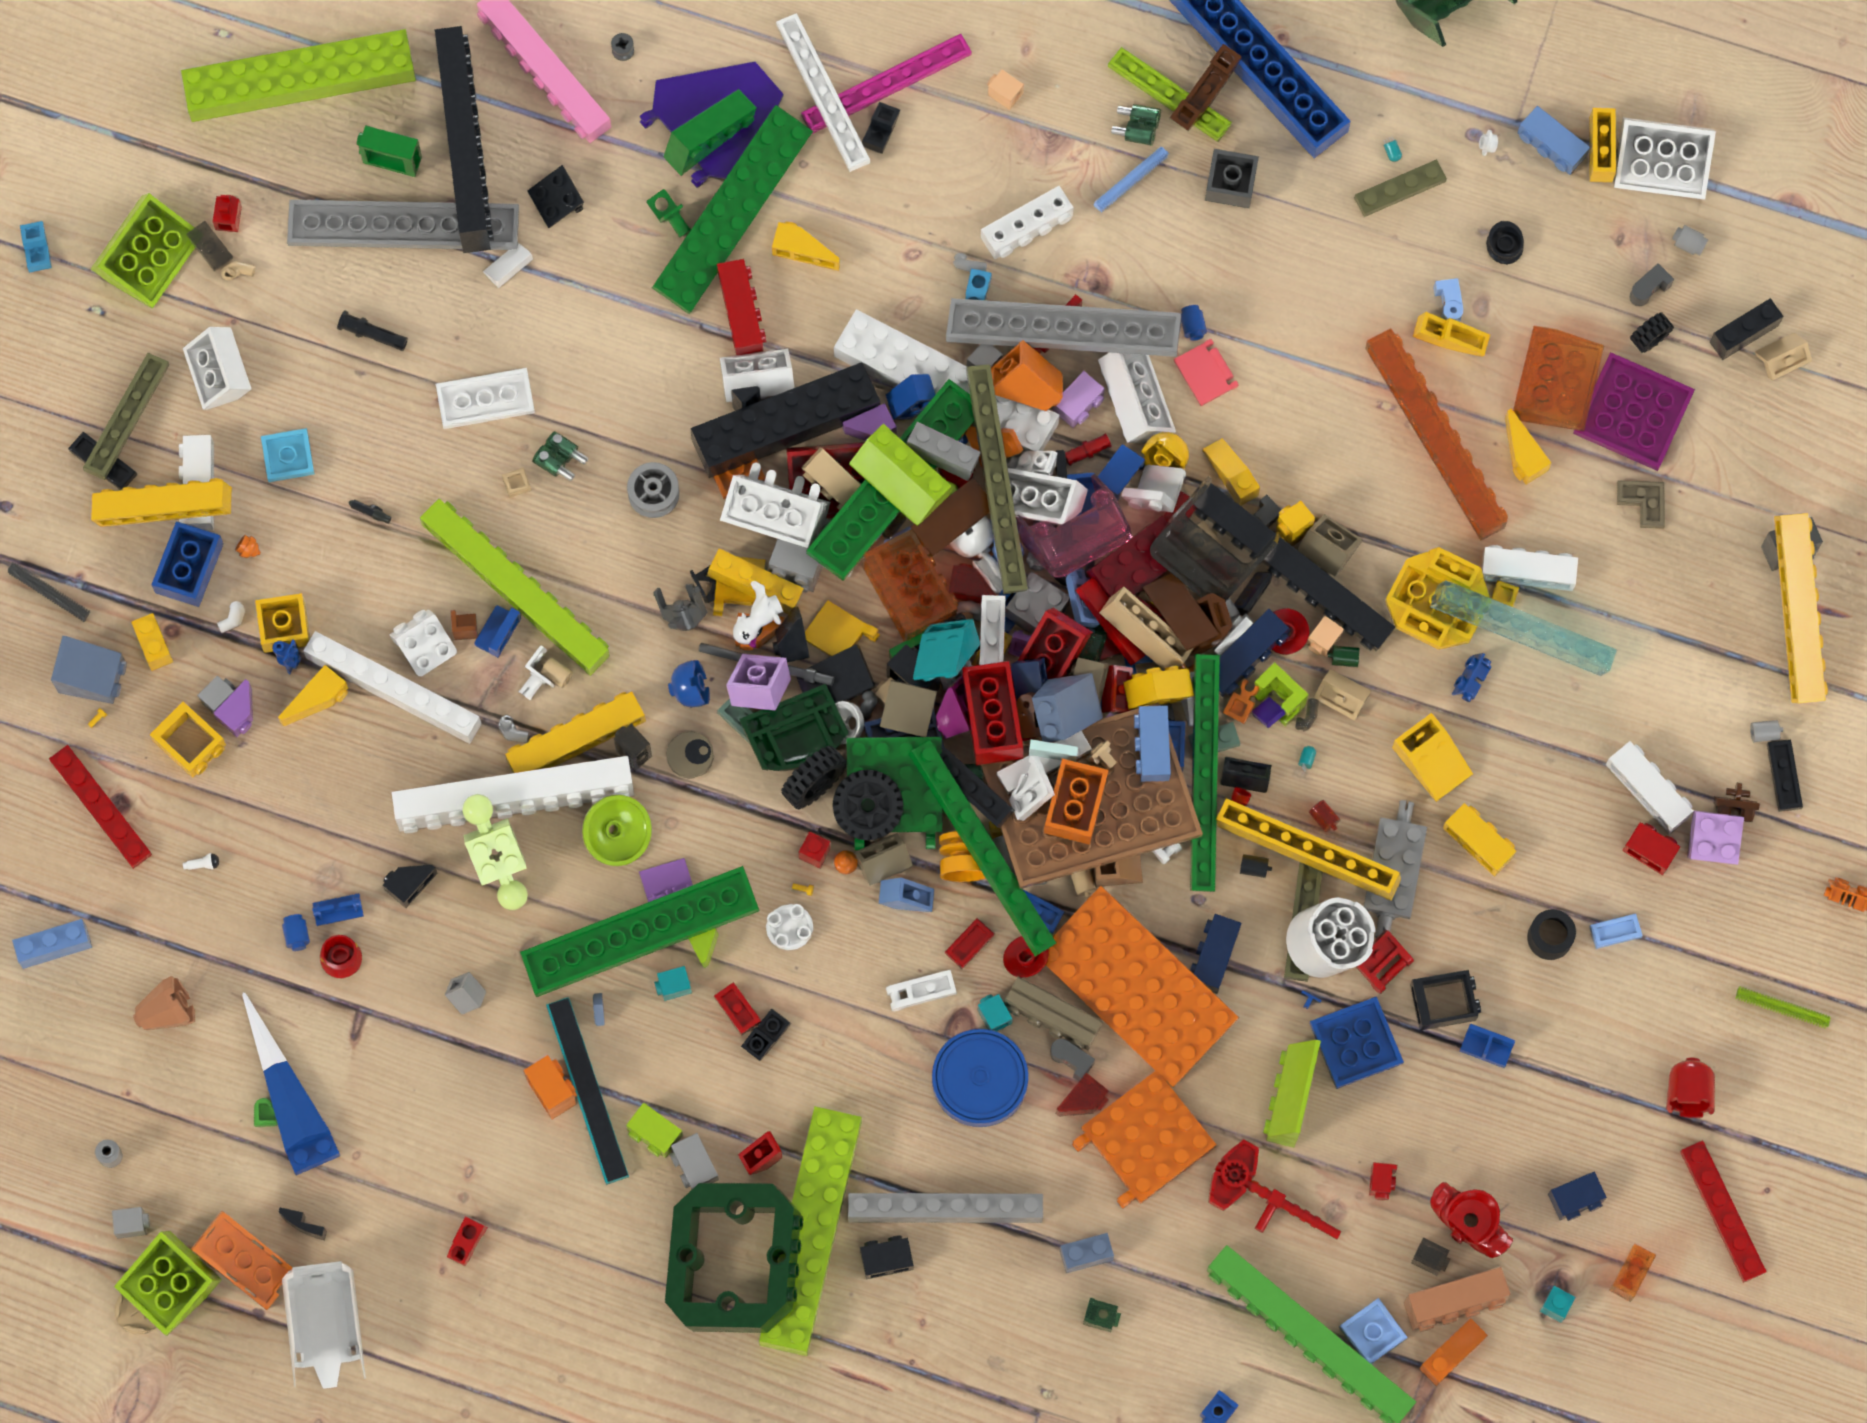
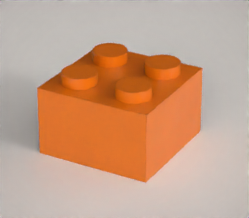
[523,1055,577,1120]

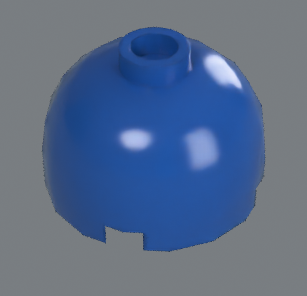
[668,660,710,708]

